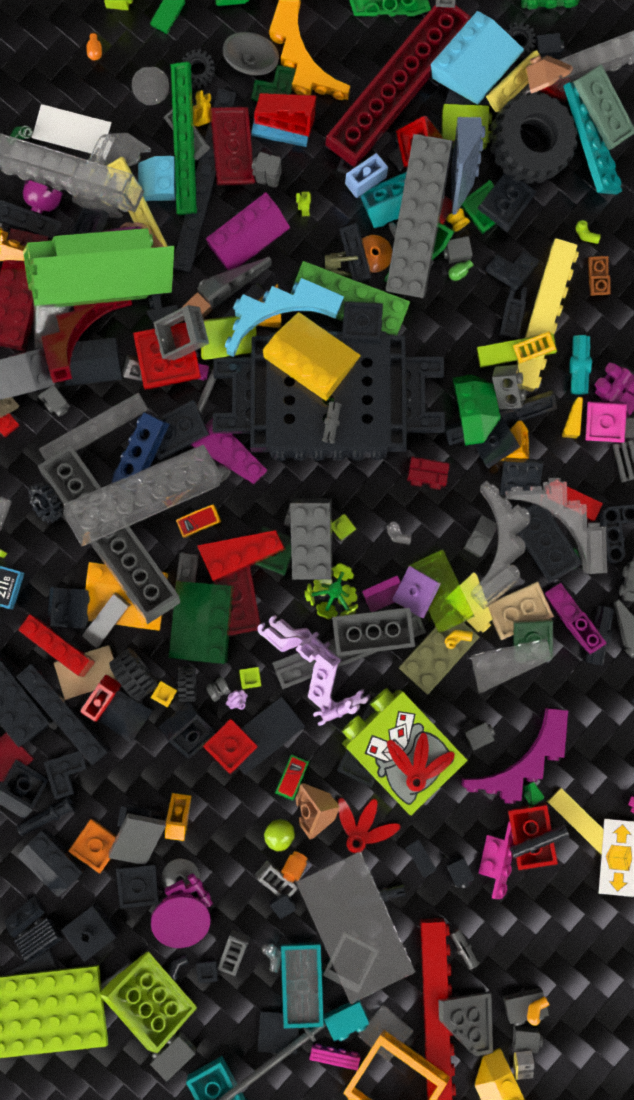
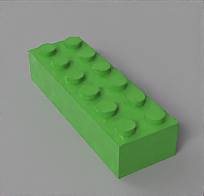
[290,261,410,336]

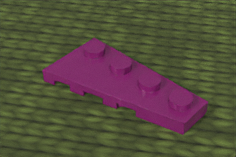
[191,418,267,484]

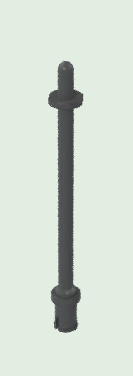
[217,1020,326,1100]

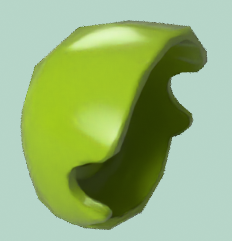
[264,819,295,851]

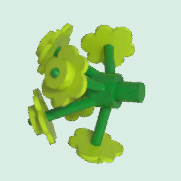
[304,563,358,619]

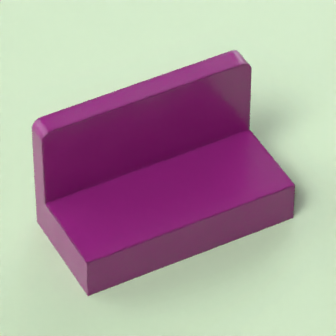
[362,575,401,612]

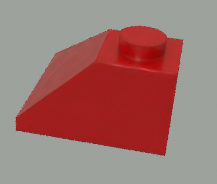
[396,116,443,167]

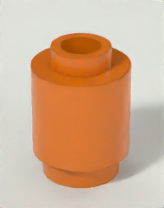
[281,851,307,883]

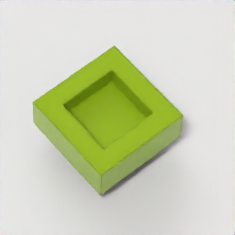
[332,514,356,541]
[239,667,262,689]

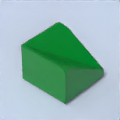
[522,782,544,806]

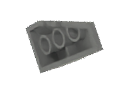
[197,257,272,310]

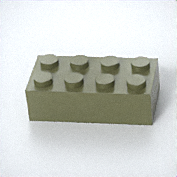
[398,611,479,694]

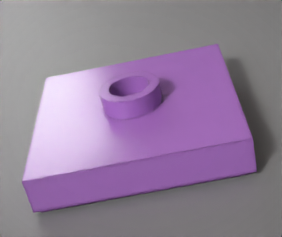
[392,566,441,618]

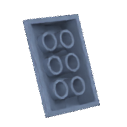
[451,117,485,215]

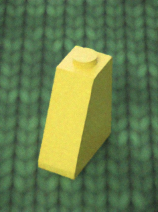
[445,572,492,633]

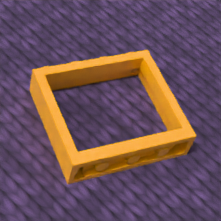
[344,1030,450,1100]

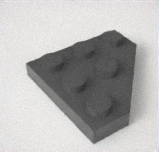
[438,992,493,1056]

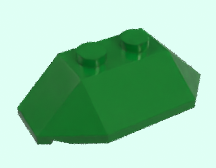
[453,375,500,446]

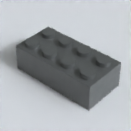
[290,498,333,579]

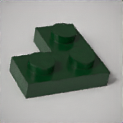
[251,65,296,102]

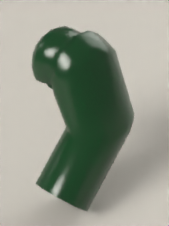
[6,126,33,147]

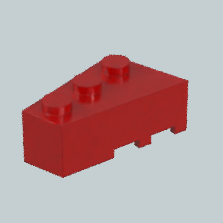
[254,93,316,137]

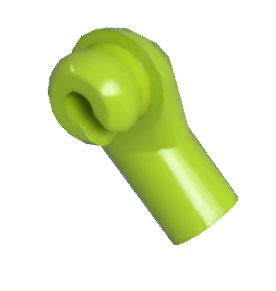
[576,220,600,244]

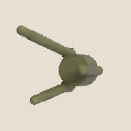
[325,251,358,277]

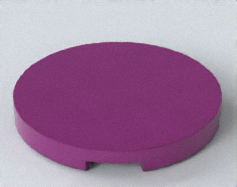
[151,893,210,948]

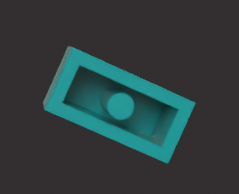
[324,997,370,1041]

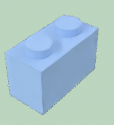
[345,153,388,198]

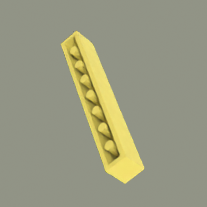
[517,239,579,392]

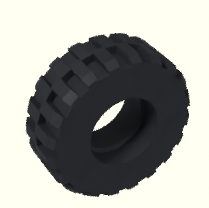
[489,92,577,184]

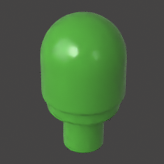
[448,260,473,281]

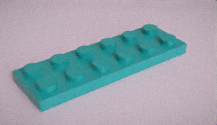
[563,82,622,195]

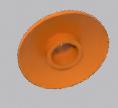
[363,235,392,273]

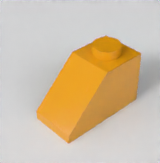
[501,420,529,461]
[165,793,191,841]

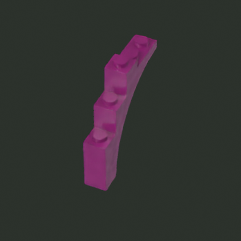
[462,708,568,804]

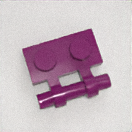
[165,873,213,907]

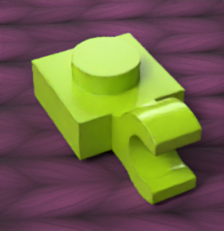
[296,192,311,216]

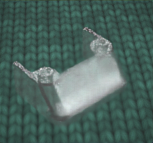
[72,133,151,218]

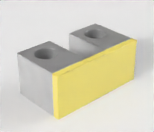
[513,1051,534,1080]

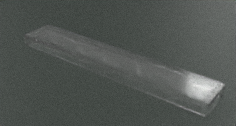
[39,393,148,461]

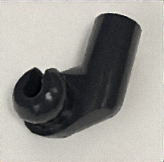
[166,954,189,981]

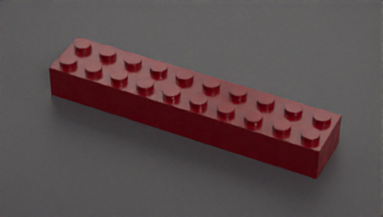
[325,4,471,168]

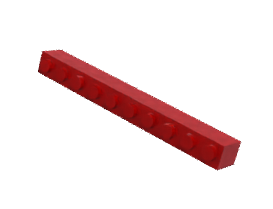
[420,918,456,1100]

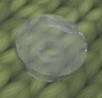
[132,67,169,105]

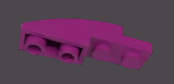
[545,583,607,655]

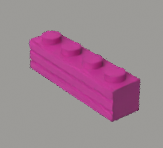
[310,1044,360,1070]

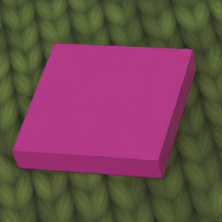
[586,401,627,442]

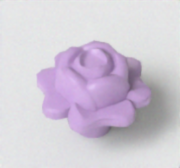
[226,690,248,710]

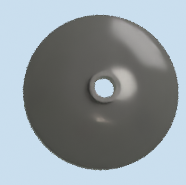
[223,32,279,75]

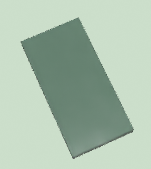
[573,64,634,150]

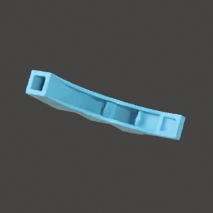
[225,278,344,357]

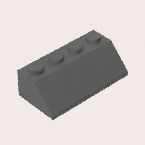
[332,608,415,656]

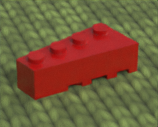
[197,530,285,582]

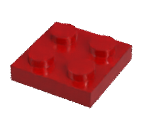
[203,719,258,774]

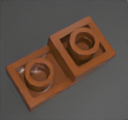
[588,256,610,295]

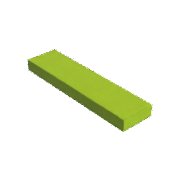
[477,333,557,367]

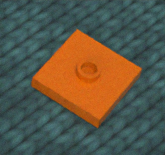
[68,818,117,873]

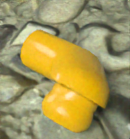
[445,630,473,649]

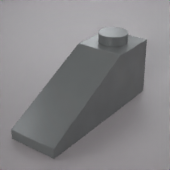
[612,600,634,658]

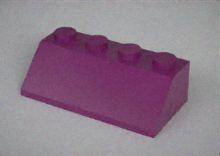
[206,193,290,271]

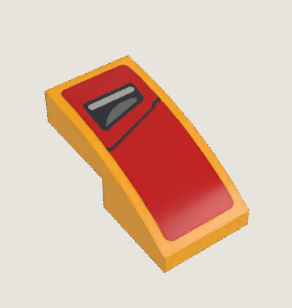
[176,504,221,538]

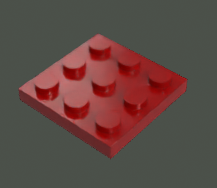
[133,323,201,389]

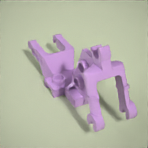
[258,615,371,725]

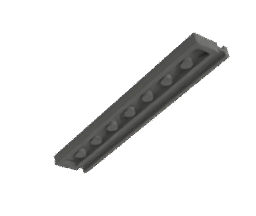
[272,612,426,689]

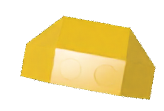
[474,1048,525,1100]

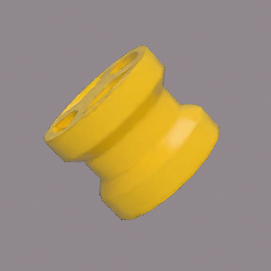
[446,208,470,232]

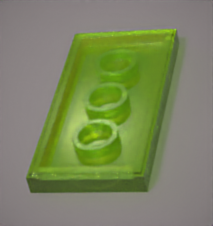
[408,550,475,633]

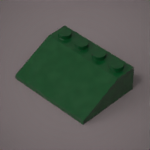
[169,581,234,664]

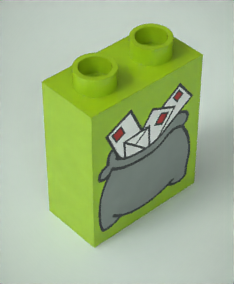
[342,688,468,815]

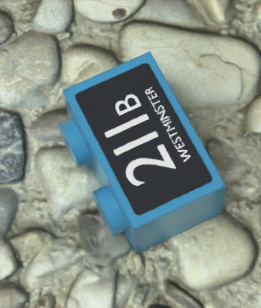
[0,566,25,609]

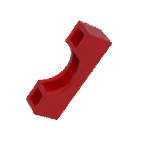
[18,615,95,677]

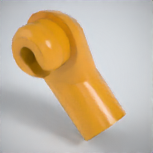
[527,996,549,1026]

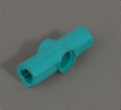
[570,335,592,395]

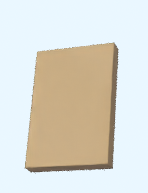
[487,582,554,640]
[54,645,118,700]

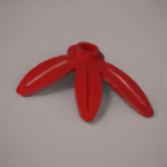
[387,733,455,792]
[338,798,401,853]

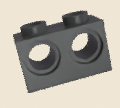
[492,365,526,410]

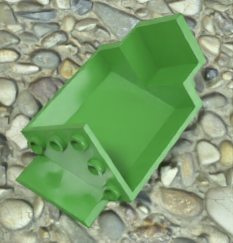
[23,228,174,307]

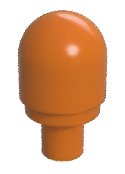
[87,33,102,60]

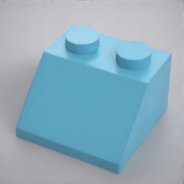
[138,156,176,201]

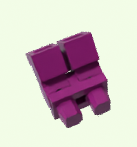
[595,363,634,418]

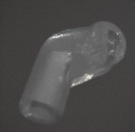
[387,522,411,545]
[262,944,281,972]

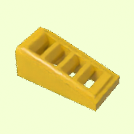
[513,331,557,364]
[562,397,583,438]

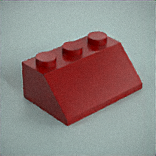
[508,802,558,870]

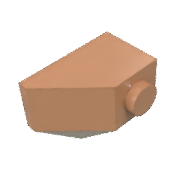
[526,55,573,94]
[295,784,340,839]

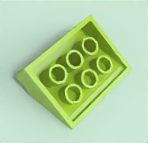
[99,952,197,1053]

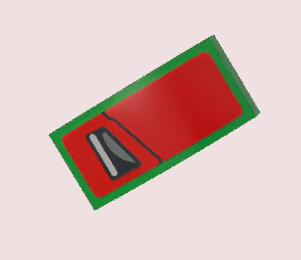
[275,755,309,801]

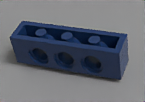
[112,412,170,493]

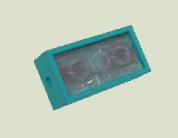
[281,942,324,1028]

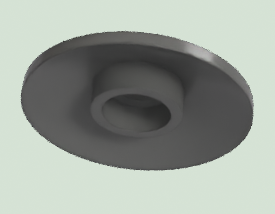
[161,858,200,894]

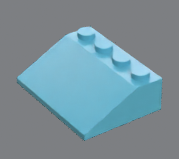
[431,11,524,105]

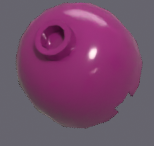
[23,180,63,214]

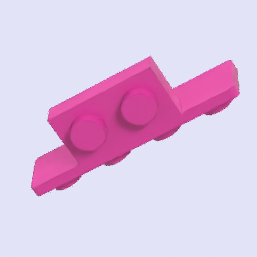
[479,821,514,899]

